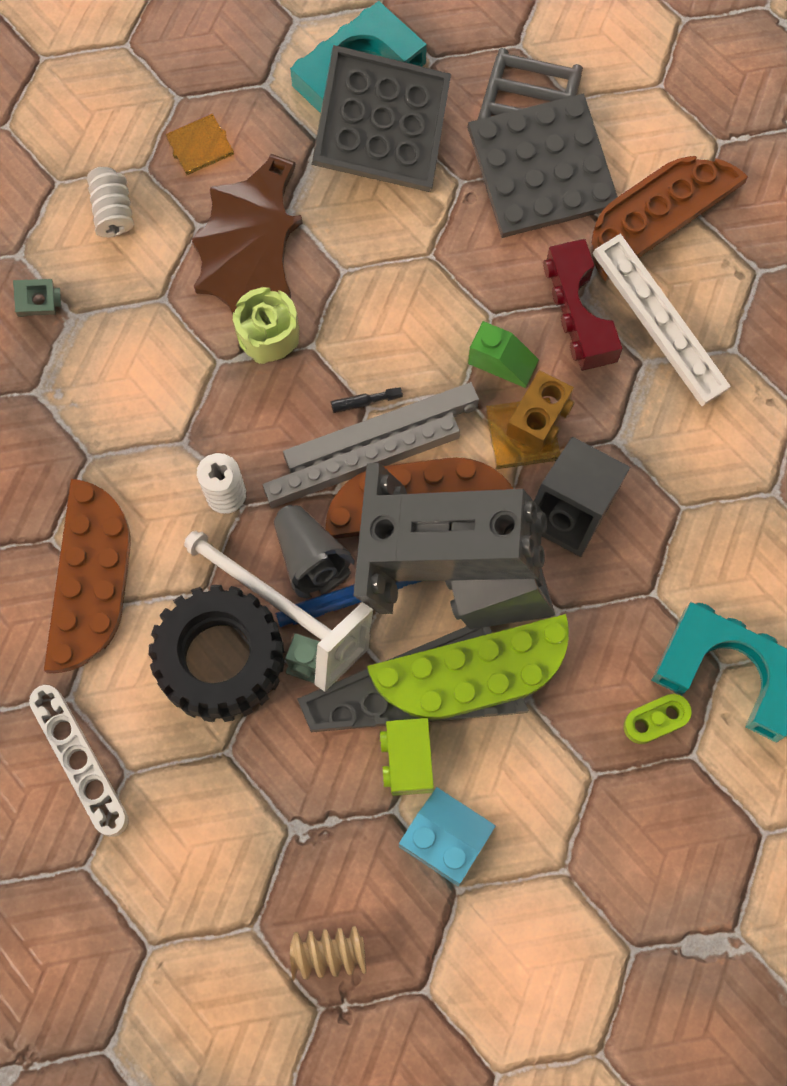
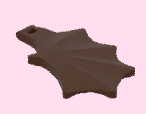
[192,154,303,314]

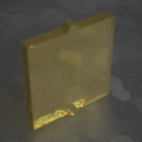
[165,113,234,175]

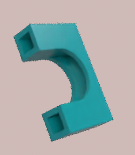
[290,1,427,113]
[651,602,787,743]

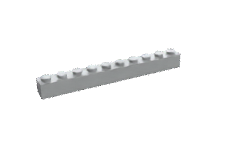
[283,382,479,474]
[262,414,460,509]

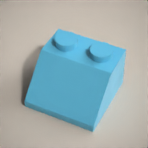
[399,787,496,886]

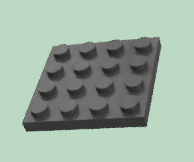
[311,45,451,192]
[467,93,618,238]

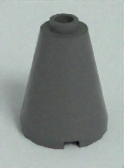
[274,505,355,599]

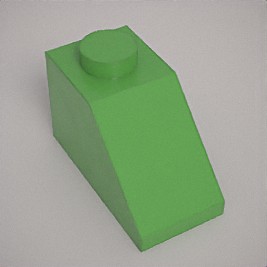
[468,321,539,388]

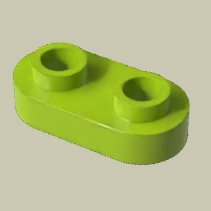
[624,694,692,744]

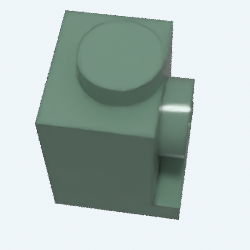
[13,279,62,317]
[285,633,320,684]

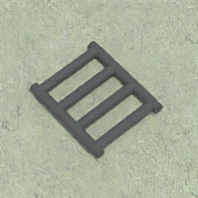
[477,48,583,120]

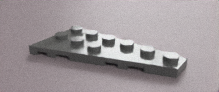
[297,626,529,733]

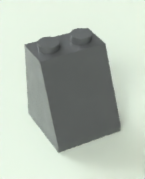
[534,437,630,557]
[445,567,555,629]

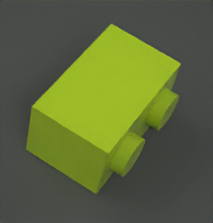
[380,718,434,796]

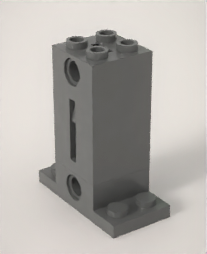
[353,463,547,614]

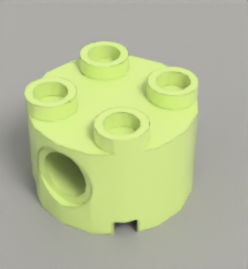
[233,287,299,364]

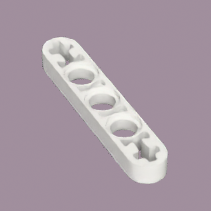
[29,685,128,837]

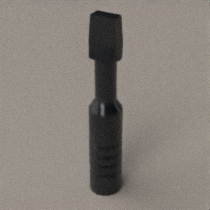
[331,387,403,413]

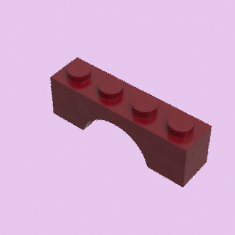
[543,239,623,371]

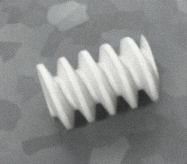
[87,167,134,238]
[197,453,246,514]

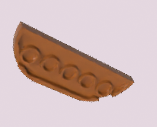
[591,156,748,282]
[325,457,514,539]
[44,479,131,673]

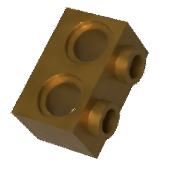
[506,370,575,453]

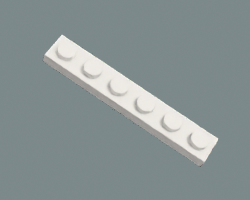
[593,234,731,406]

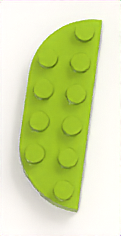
[367,614,569,719]

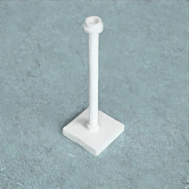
[184,531,373,692]

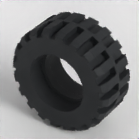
[148,585,285,722]

